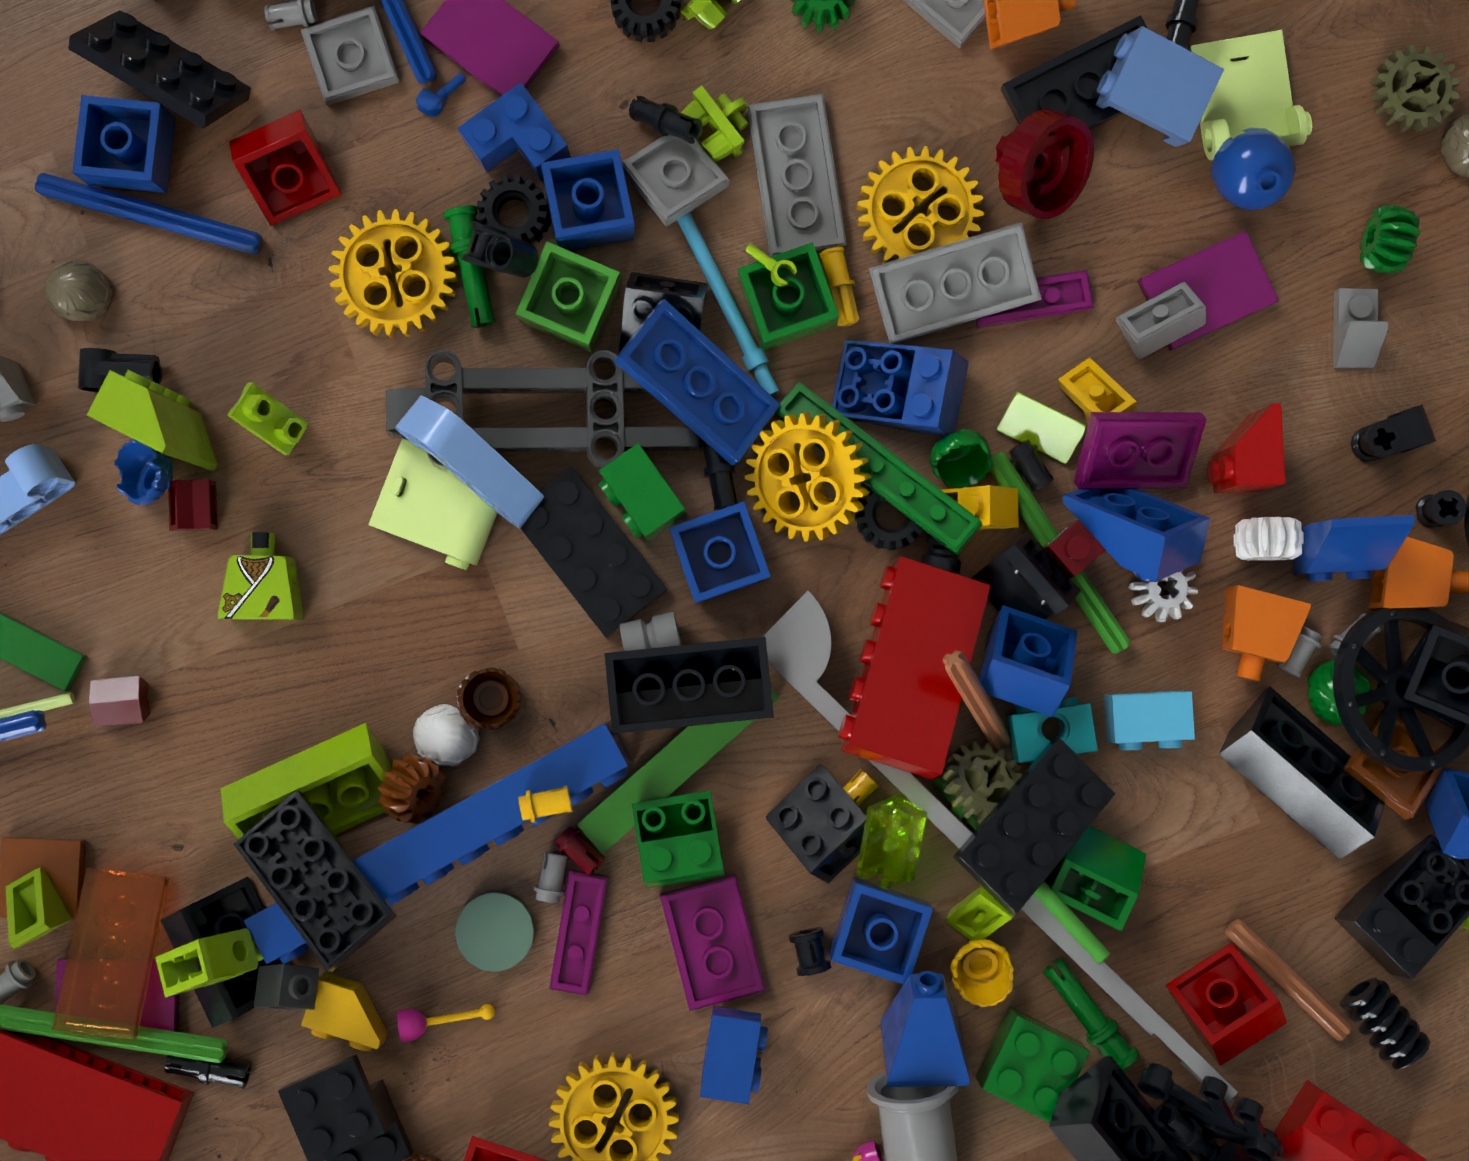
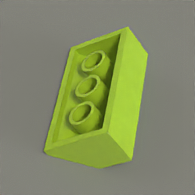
[86,370,217,472]
[220,723,392,839]

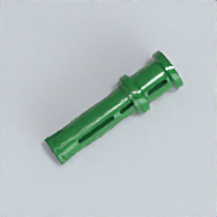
[443,205,496,328]
[1042,957,1140,1070]

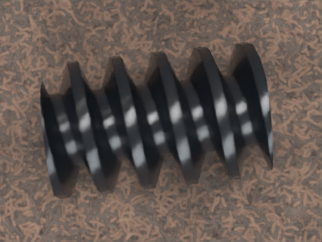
[1339,978,1430,1070]

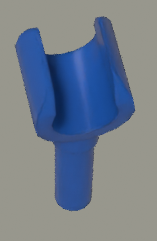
[416,73,466,117]

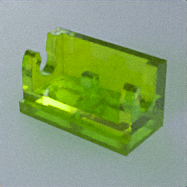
[856,794,927,888]

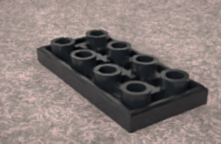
[233,790,397,972]

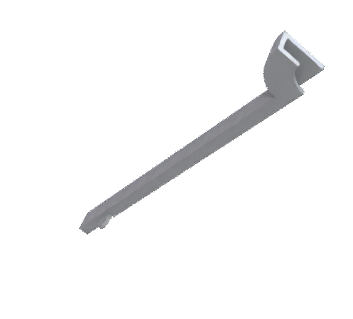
[763,591,1238,1108]

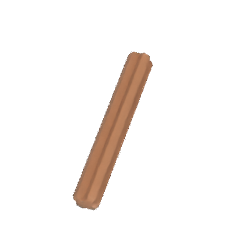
[942,650,1011,749]
[1224,919,1352,1041]

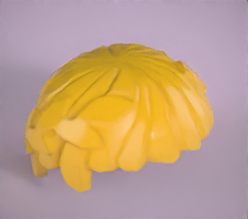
[950,939,1014,1008]

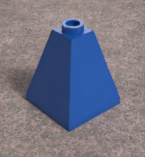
[881,971,970,1087]

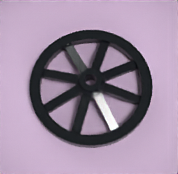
[1333,608,1469,772]

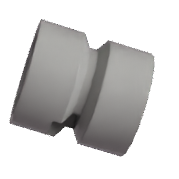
[619,611,682,651]

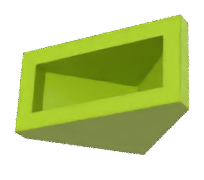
[5,867,72,949]

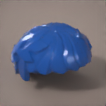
[114,439,173,505]

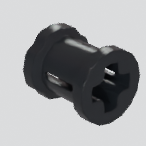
[1415,490,1466,528]
[789,927,832,976]

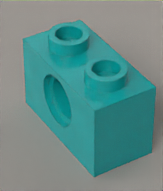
[1005,696,1098,763]

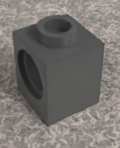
[254,964,319,1011]

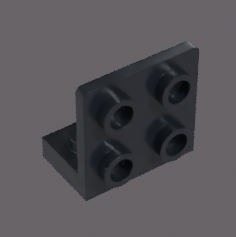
[619,272,708,353]
[972,531,1081,619]
[766,765,885,884]

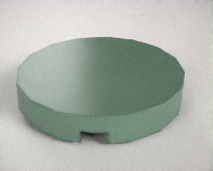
[455,891,535,972]

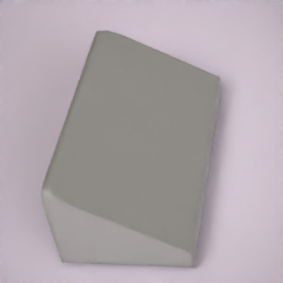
[1116,281,1206,359]

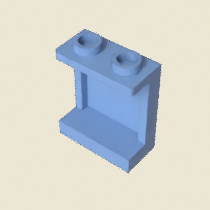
[1096,26,1224,147]

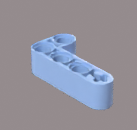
[395,395,544,528]
[0,444,75,535]

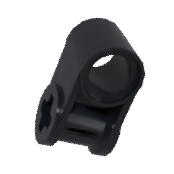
[461,221,539,278]
[1351,404,1436,462]

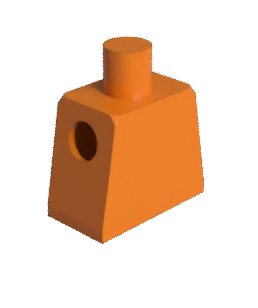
[983,0,1076,50]
[1369,537,1469,609]
[1221,585,1311,682]

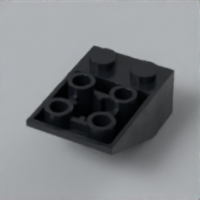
[1334,834,1469,979]

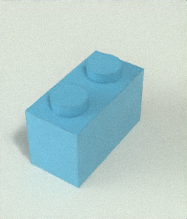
[1104,691,1195,750]

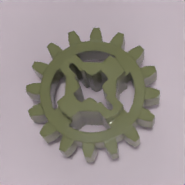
[1370,45,1461,133]
[941,741,1023,824]

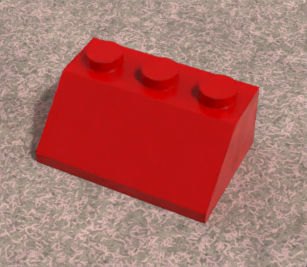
[1274,1080,1426,1161]

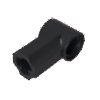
[78,348,162,392]

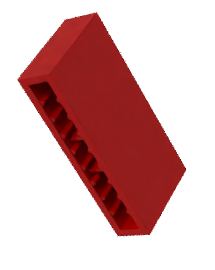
[838,556,991,780]
[0,1029,194,1161]

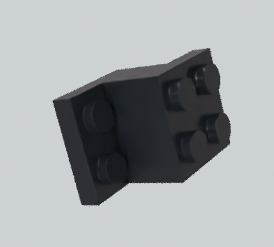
[278,1054,414,1161]

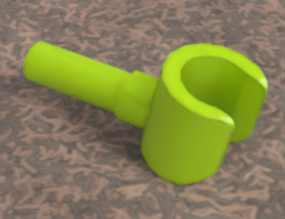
[745,243,797,286]

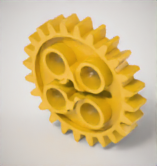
[856,146,984,264]
[329,209,458,338]
[745,412,871,542]
[549,1052,679,1161]

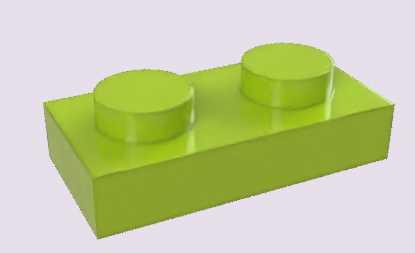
[944,885,1015,941]

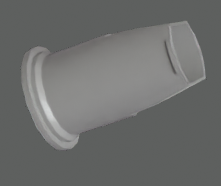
[866,1071,959,1161]

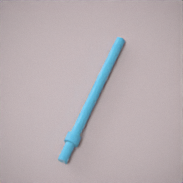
[677,212,779,396]

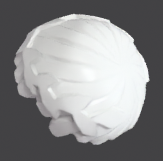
[413,704,480,767]

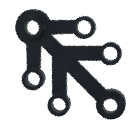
[1137,1063,1284,1161]

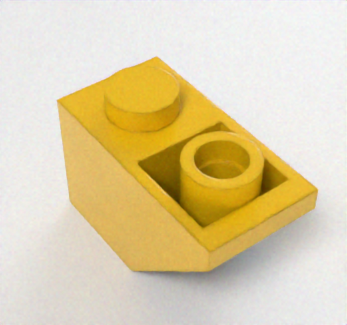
[942,485,1019,530]
[301,972,388,1051]

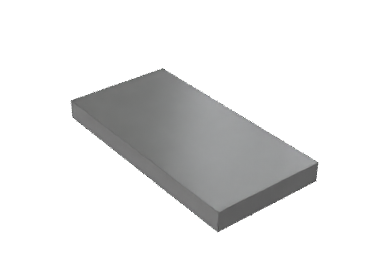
[747,94,847,257]
[868,222,1042,344]

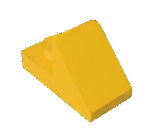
[1058,357,1138,425]

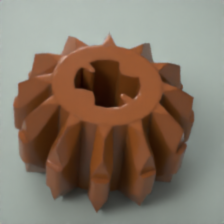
[377,754,446,824]

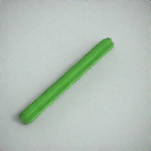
[990,452,1131,654]
[0,1004,228,1063]

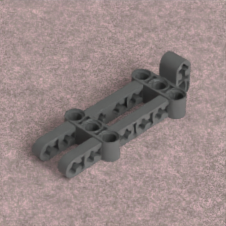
[385,350,701,471]

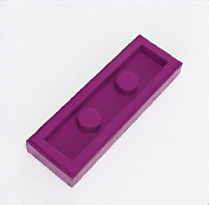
[975,270,1094,329]
[549,870,609,996]

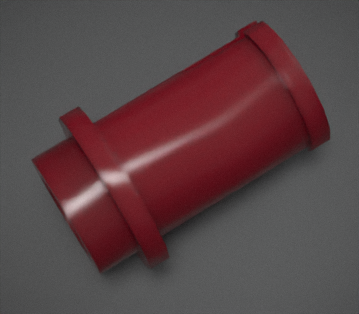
[554,826,606,877]

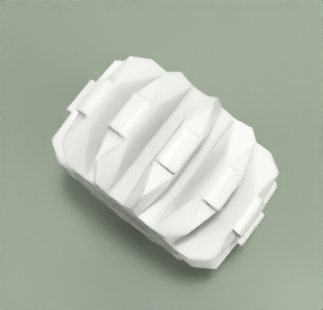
[1233,516,1304,561]
[1128,570,1199,622]

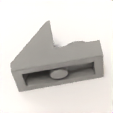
[1333,288,1388,369]

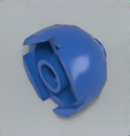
[1211,128,1296,210]

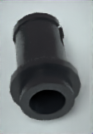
[1009,439,1054,492]

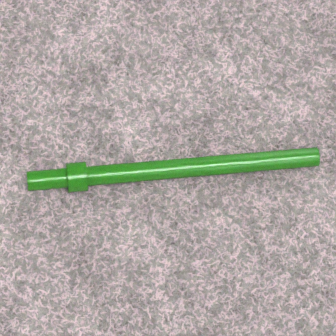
[933,774,1111,965]

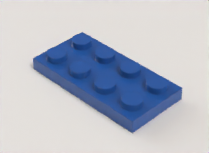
[613,299,781,465]

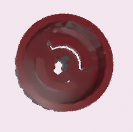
[995,109,1094,219]

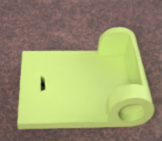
[1189,30,1312,160]
[368,438,497,571]

